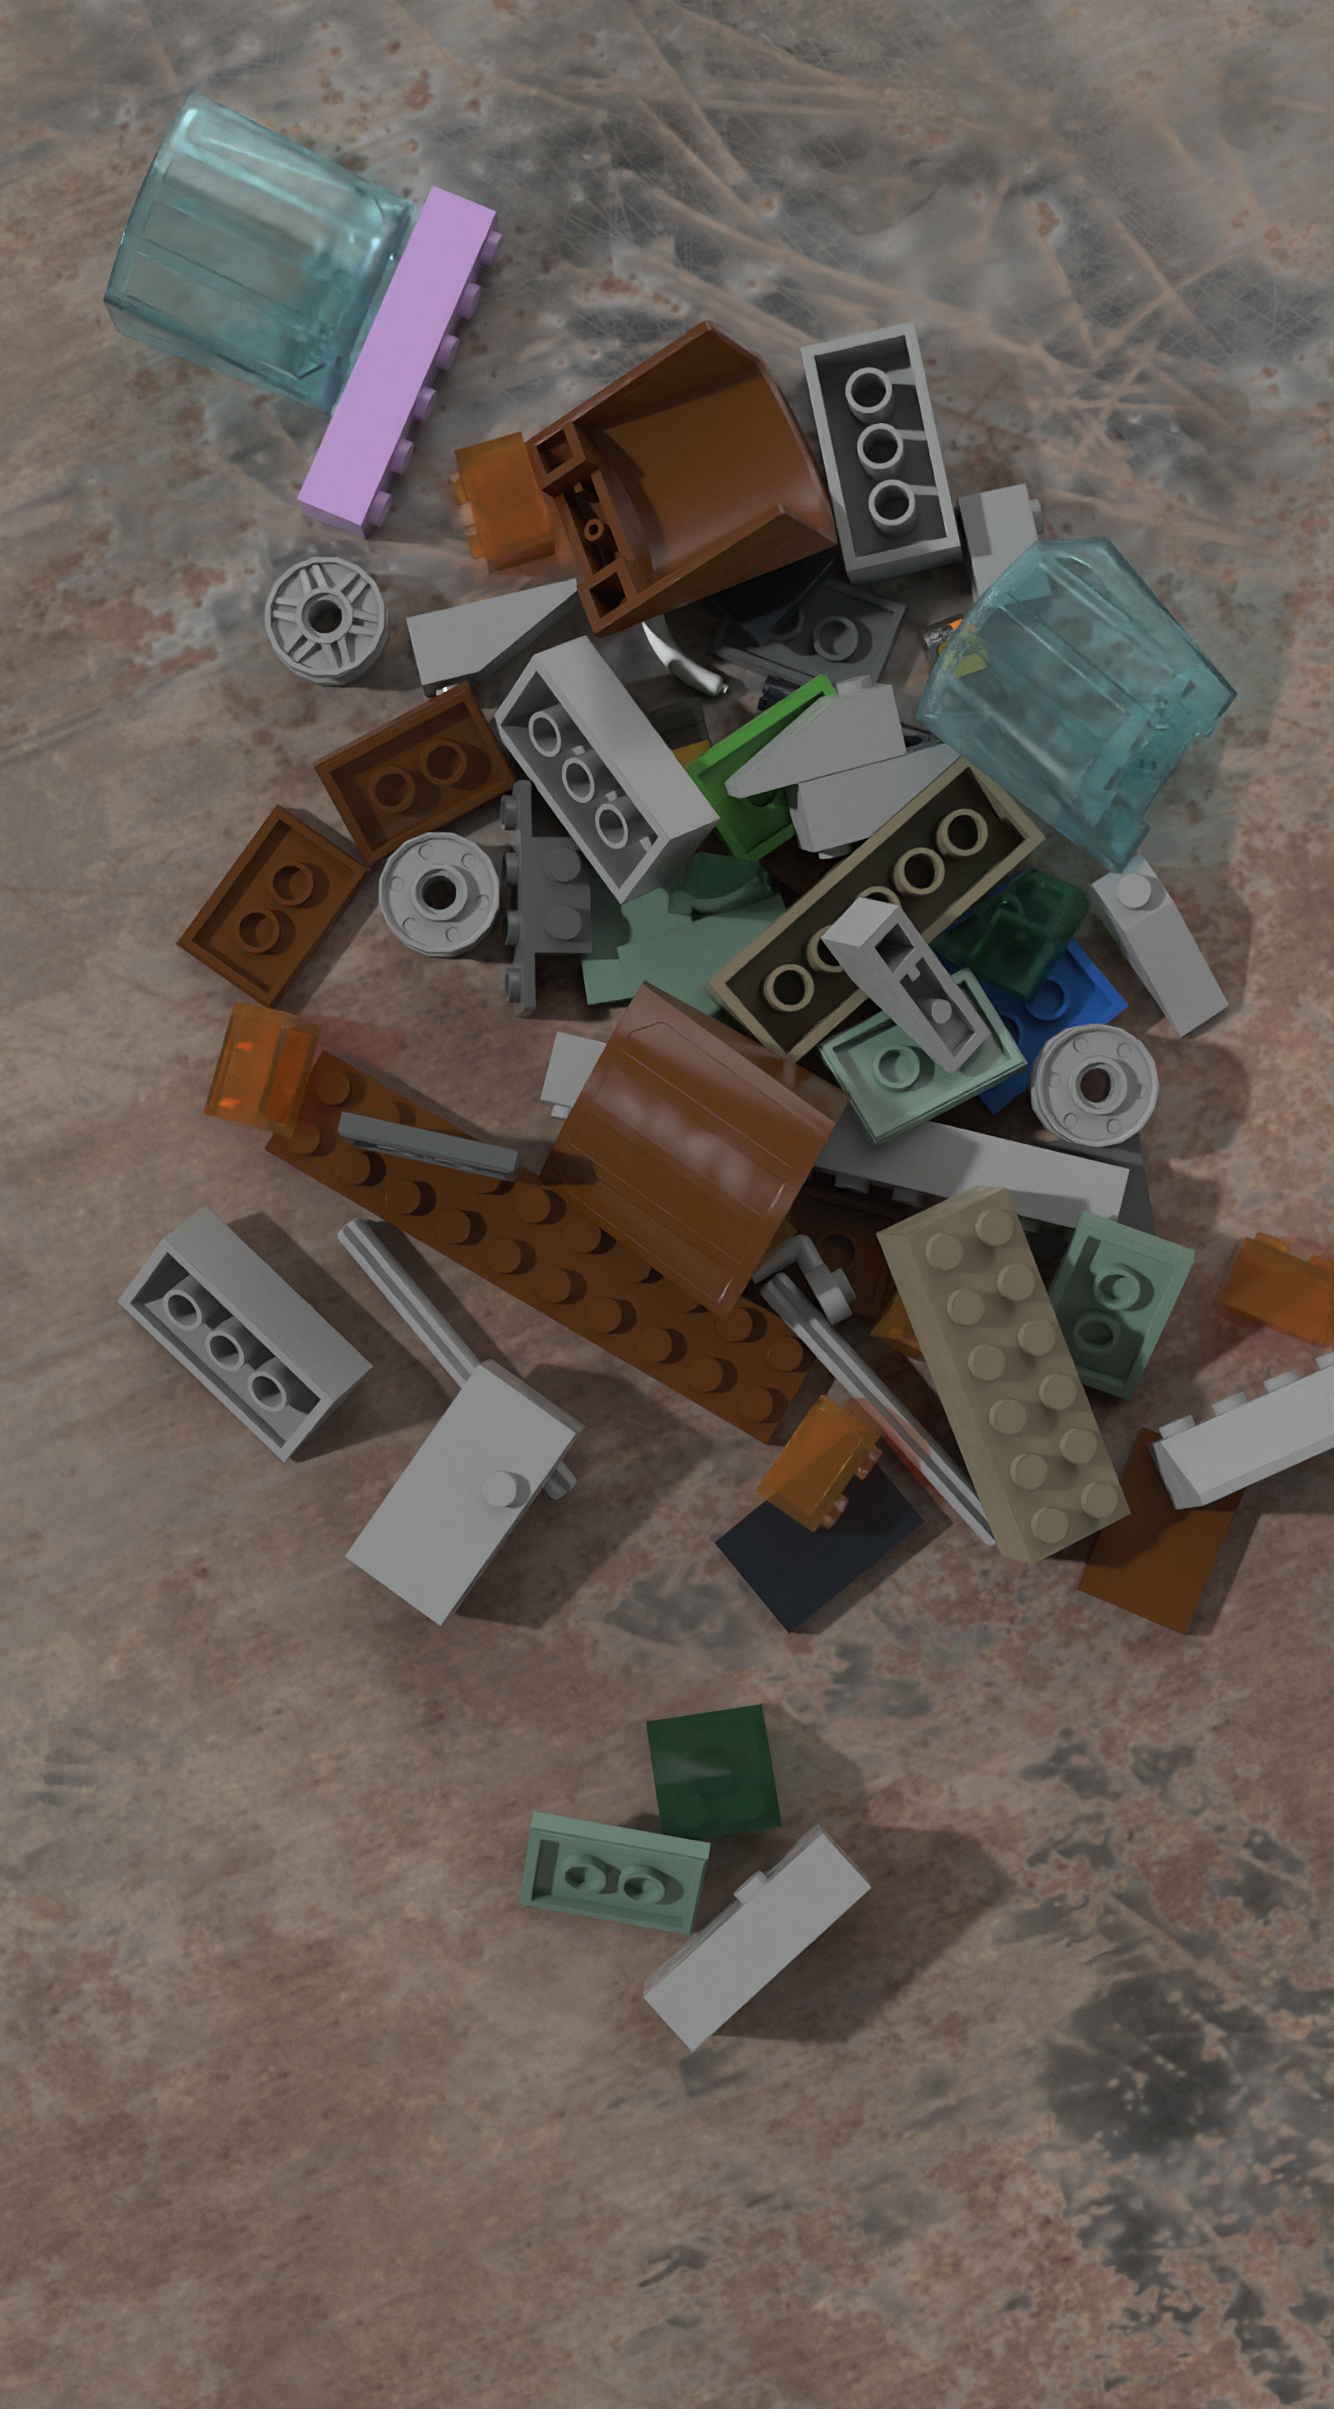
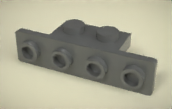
[500,780,592,1017]

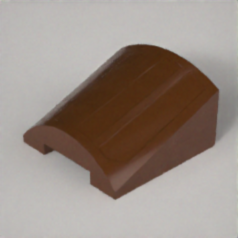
[523,320,837,638]
[539,980,851,1322]

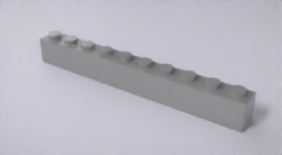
[540,1031,1130,1243]

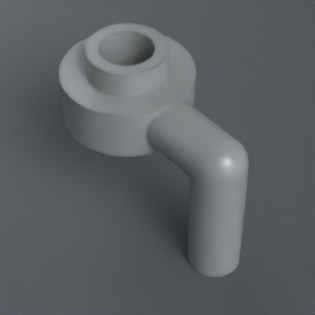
[751,1234,857,1326]

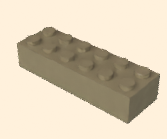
[700,749,1046,1063]
[876,1186,1131,1564]

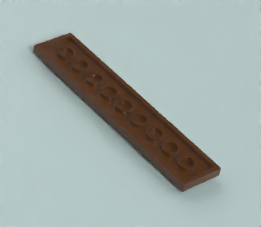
[264,1050,817,1445]

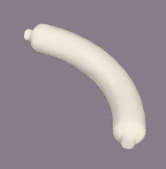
[642,614,728,696]

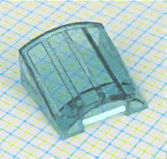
[103,89,415,416]
[915,537,1238,874]

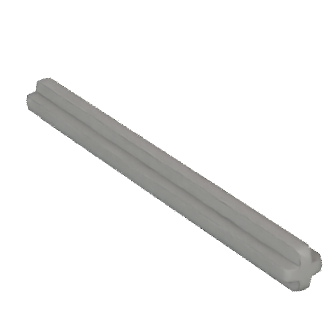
[337,1217,577,1500]
[760,1273,997,1547]

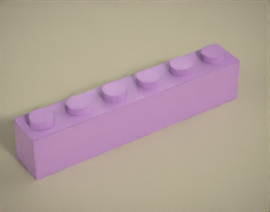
[297,186,504,540]

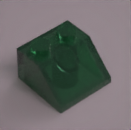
[646,1703,782,1840]

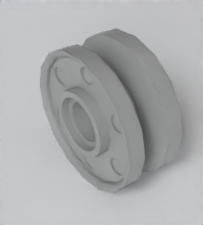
[265,557,390,686]
[379,832,501,958]
[1028,1023,1159,1147]

